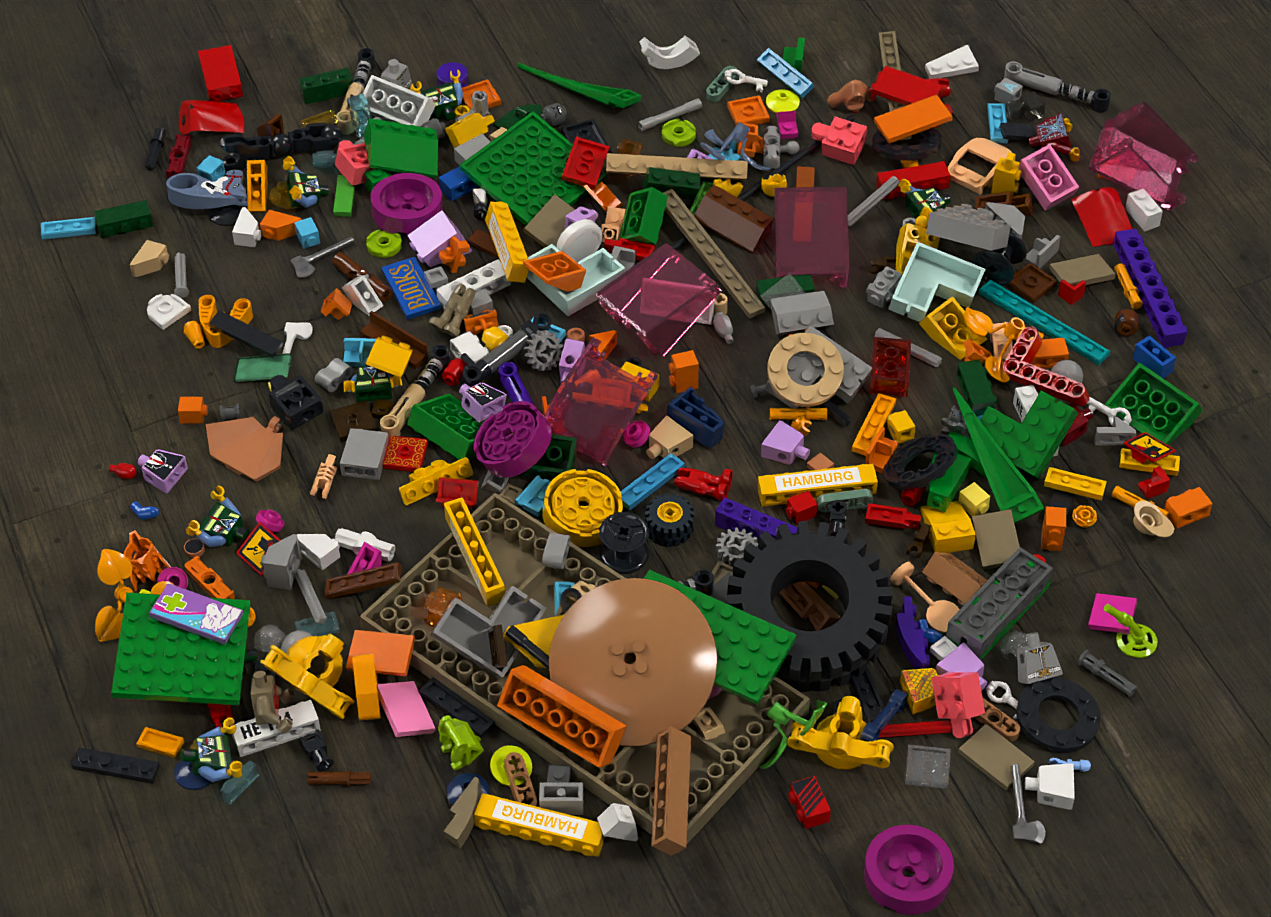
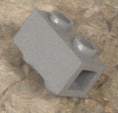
[866,266,902,308]

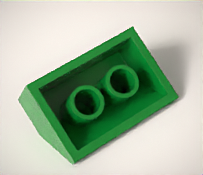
[618,187,668,245]

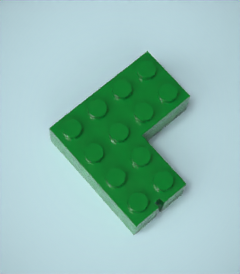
[970,391,1078,479]

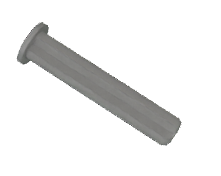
[174,252,189,298]

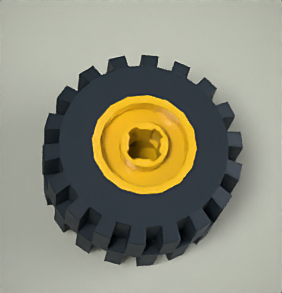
[645,493,695,547]

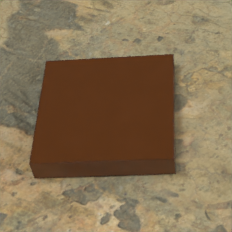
[1006,262,1058,303]

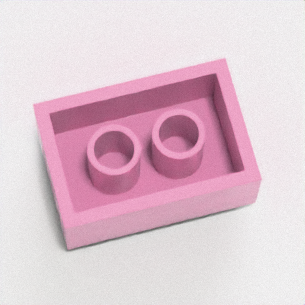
[1019,144,1079,211]

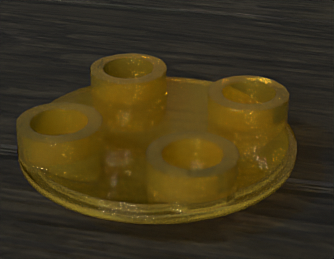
[269,182,297,209]

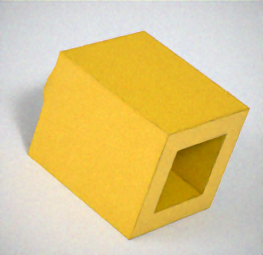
[887,410,915,444]

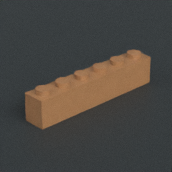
[652,726,691,856]

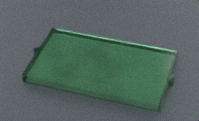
[233,353,292,382]

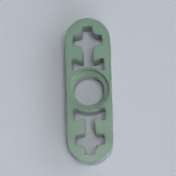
[706,66,738,102]
[816,489,874,513]

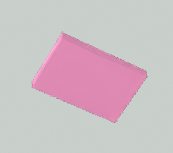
[377,681,436,737]

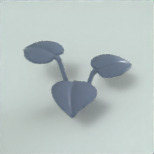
[700,122,771,170]

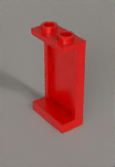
[198,45,243,102]
[870,66,943,106]

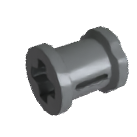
[220,403,241,422]

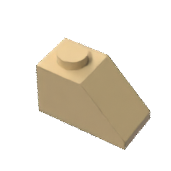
[130,240,169,277]

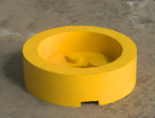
[542,469,623,547]

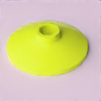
[766,90,800,113]
[490,745,532,786]

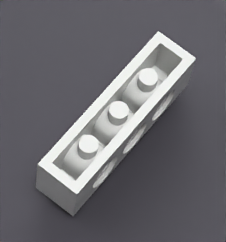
[436,260,511,309]

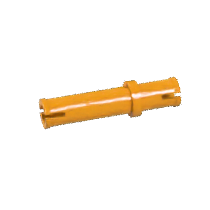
[1114,263,1143,309]
[770,407,827,421]
[1112,486,1170,518]

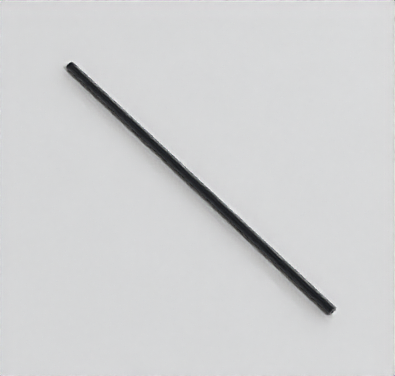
[657,115,855,261]

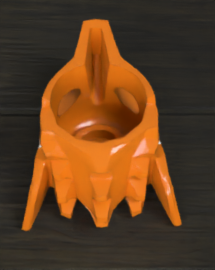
[123,530,171,591]

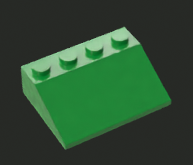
[363,118,438,178]
[1105,362,1203,445]
[407,394,486,460]

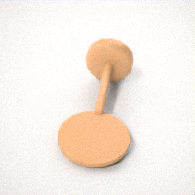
[890,562,960,633]

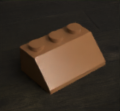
[923,552,988,606]

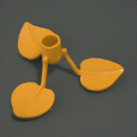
[964,306,1044,383]
[95,549,174,642]

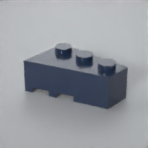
[666,387,725,449]

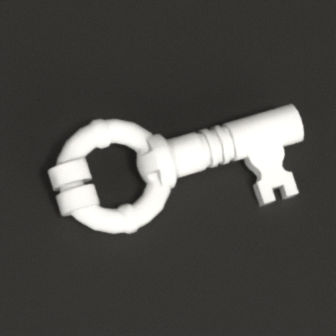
[724,69,768,92]
[1087,397,1132,425]
[986,681,1018,723]

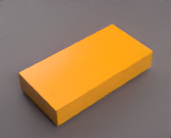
[136,727,184,759]

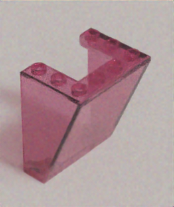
[1089,101,1199,210]
[773,187,850,287]
[595,243,723,357]
[544,337,659,466]

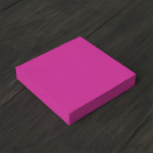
[1088,593,1137,634]

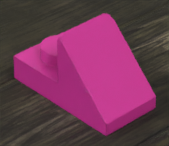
[776,111,798,139]
[348,542,382,574]

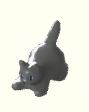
[941,406,969,438]

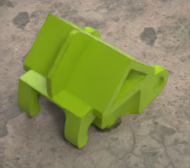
[438,716,484,770]

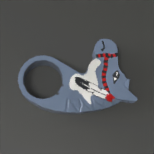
[166,170,248,209]

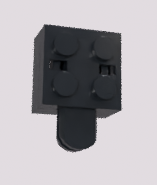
[269,375,323,430]

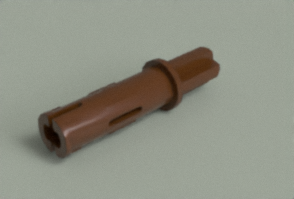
[307,770,372,787]

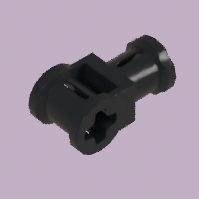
[829,500,847,537]
[299,729,334,772]

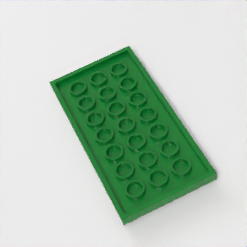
[644,570,797,705]

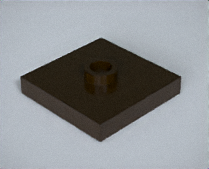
[330,401,377,442]
[488,624,507,670]

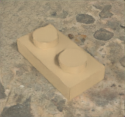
[693,706,725,740]

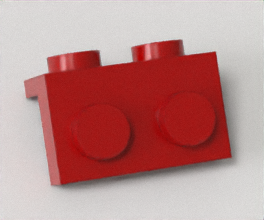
[436,477,479,508]

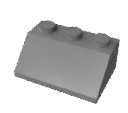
[770,291,834,336]

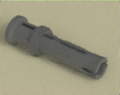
[1077,649,1137,697]

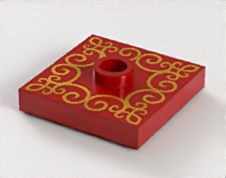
[382,436,428,472]

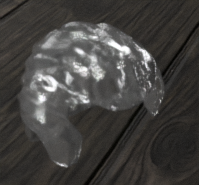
[253,624,286,652]
[1001,631,1028,659]

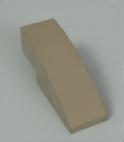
[444,777,482,848]

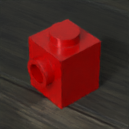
[786,491,818,525]

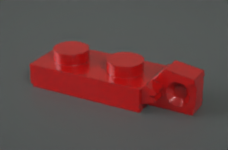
[604,238,655,263]
[865,503,921,529]

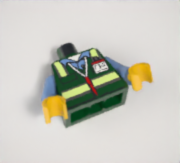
[410,69,463,120]
[283,156,329,208]
[898,179,951,219]
[343,363,403,403]
[186,486,249,547]
[180,718,243,782]

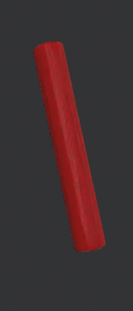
[879,720,953,738]

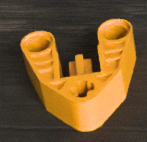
[199,295,253,348]
[352,654,381,721]

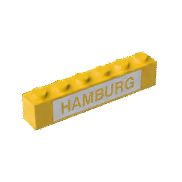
[485,201,529,283]
[757,464,878,507]
[444,497,505,607]
[474,793,606,857]

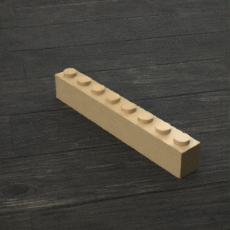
[606,153,748,181]

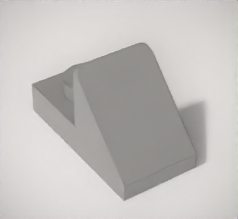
[1094,416,1136,445]

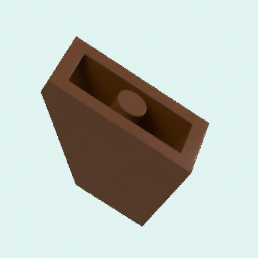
[257,113,285,138]

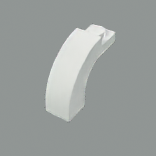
[640,36,700,69]

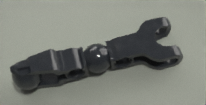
[221,123,343,171]

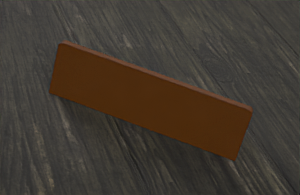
[360,311,428,369]

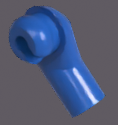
[130,501,159,520]
[918,619,942,643]

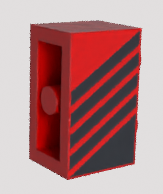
[788,776,831,829]

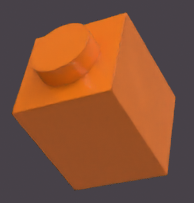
[178,397,208,424]

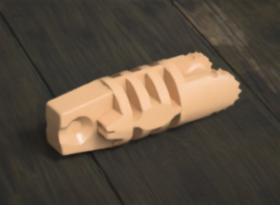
[310,454,337,499]

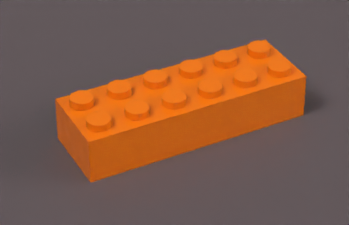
[497,665,627,768]

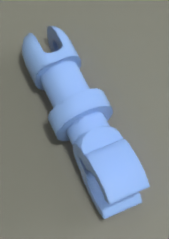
[1048,758,1091,772]

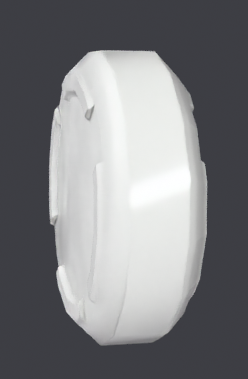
[556,219,603,262]

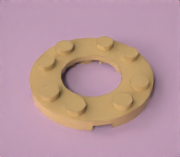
[767,333,844,407]

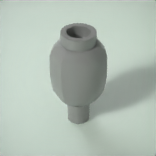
[713,312,734,344]

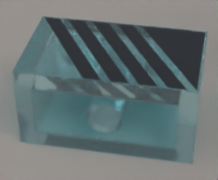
[347,93,372,137]

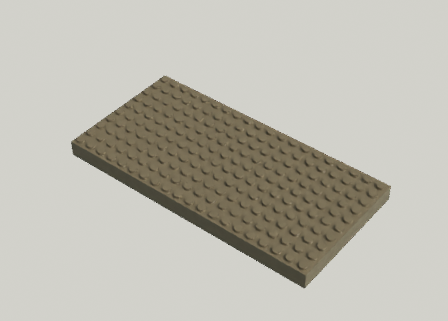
[360,493,810,853]

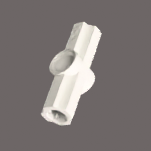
[335,528,395,562]

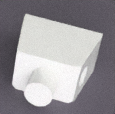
[1025,764,1074,810]

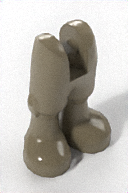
[428,284,476,338]

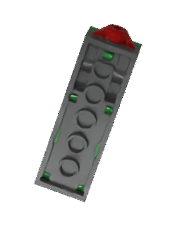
[946,547,1053,660]

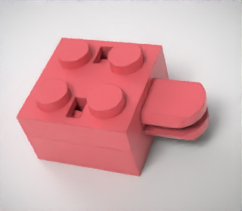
[812,117,867,165]
[335,140,376,185]
[931,672,985,738]

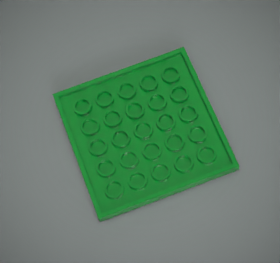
[459,111,608,226]
[111,592,251,705]

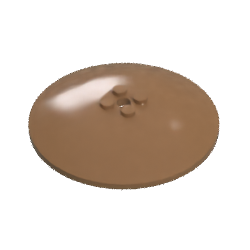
[549,578,717,747]

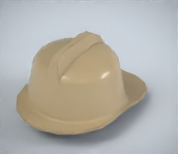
[1133,501,1174,537]

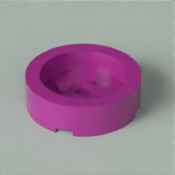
[371,173,443,235]
[474,401,552,478]
[864,825,954,915]

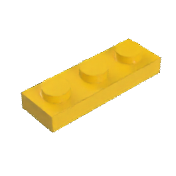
[1119,448,1180,476]
[1044,467,1107,501]

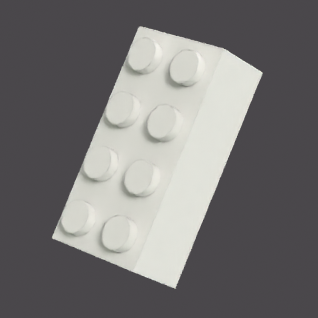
[357,75,436,127]

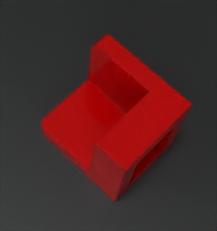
[1058,280,1086,305]
[1138,466,1170,499]

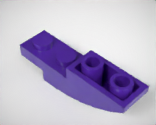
[895,597,930,669]

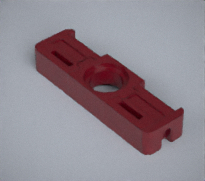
[166,134,192,178]

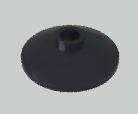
[209,205,244,226]

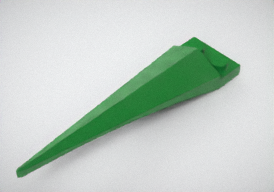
[517,63,642,109]
[953,387,1044,524]

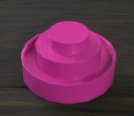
[624,420,650,448]
[256,509,284,532]
[157,567,188,589]

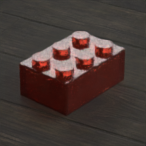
[870,337,911,397]

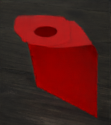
[179,99,244,135]
[1071,187,1132,247]

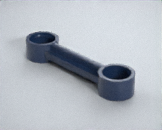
[860,689,909,742]

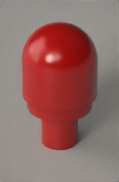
[109,463,137,479]

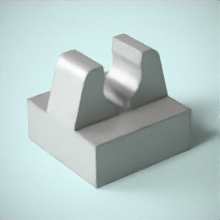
[424,266,448,290]

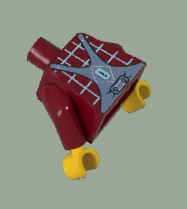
[1028,113,1080,162]

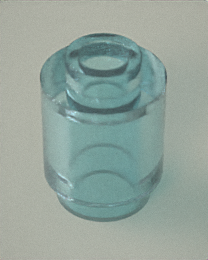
[313,150,337,169]

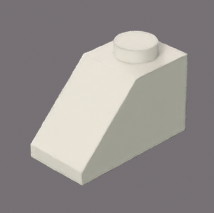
[232,207,261,247]
[341,275,383,316]
[297,534,340,570]
[597,803,638,842]

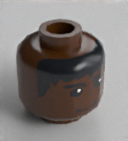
[1114,309,1139,336]

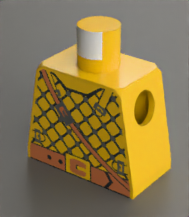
[900,668,937,714]

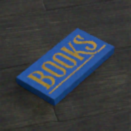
[381,257,441,320]

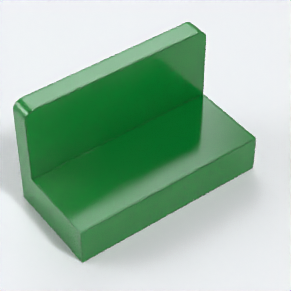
[783,38,805,73]

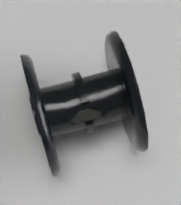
[972,231,1027,286]
[599,512,649,574]

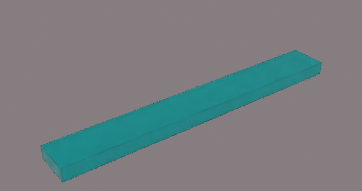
[979,280,1110,366]

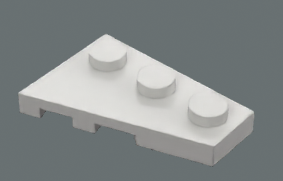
[925,45,979,79]

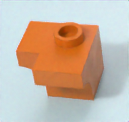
[737,123,764,157]

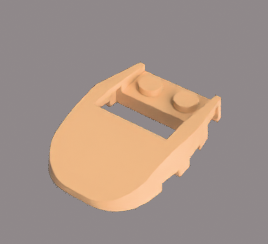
[948,138,1012,195]

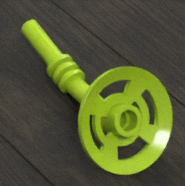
[1104,604,1158,658]

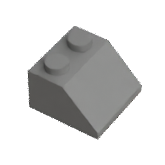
[261,534,301,590]

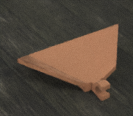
[206,416,283,481]

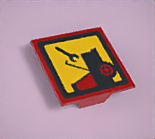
[1123,432,1176,464]
[236,522,281,576]

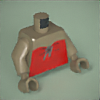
[251,671,295,733]

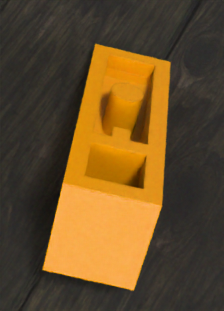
[247,160,268,212]

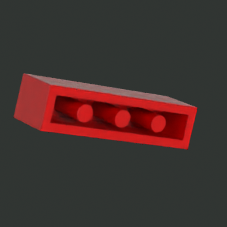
[876,161,951,200]

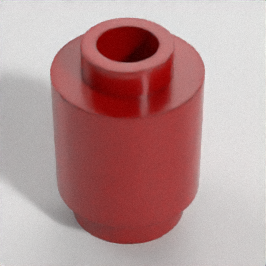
[442,358,467,386]
[901,486,927,506]

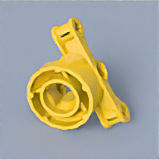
[260,634,355,719]
[787,696,894,770]

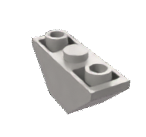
[985,202,1025,239]

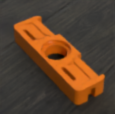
[184,556,235,599]

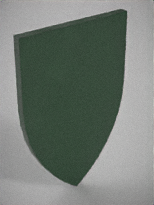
[494,104,542,130]

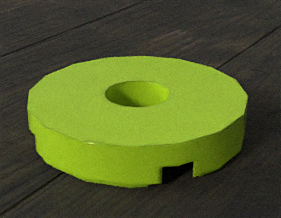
[662,119,696,147]
[366,229,402,258]

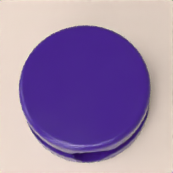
[437,62,468,87]

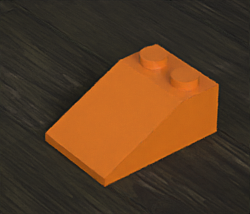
[523,251,587,292]

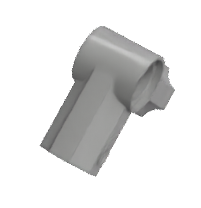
[455,91,491,122]

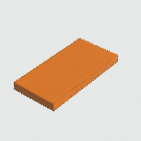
[874,95,952,143]

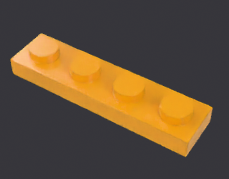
[851,393,896,456]

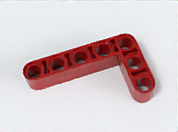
[1003,326,1090,406]

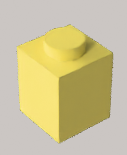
[959,482,990,516]

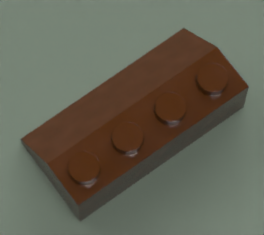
[694,185,774,254]

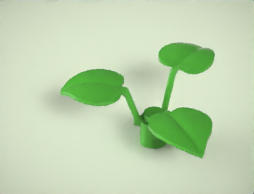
[758,700,827,769]

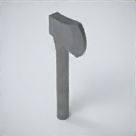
[290,237,355,279]
[1011,764,1045,845]

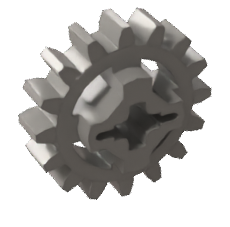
[524,330,564,371]
[716,528,758,566]

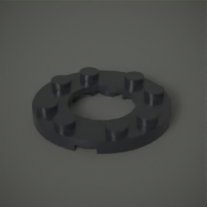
[872,128,942,161]
[883,434,958,489]
[1016,677,1101,753]

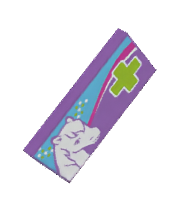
[149,583,243,645]

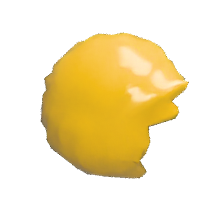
[761,174,787,197]
[713,178,743,197]

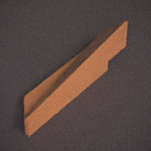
[779,581,841,631]

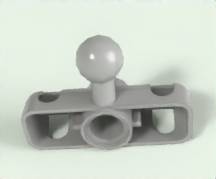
[763,126,800,168]

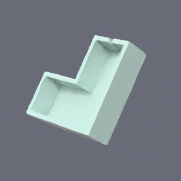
[889,242,985,322]
[527,244,626,316]

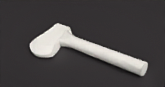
[281,322,313,357]

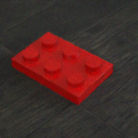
[561,136,610,190]

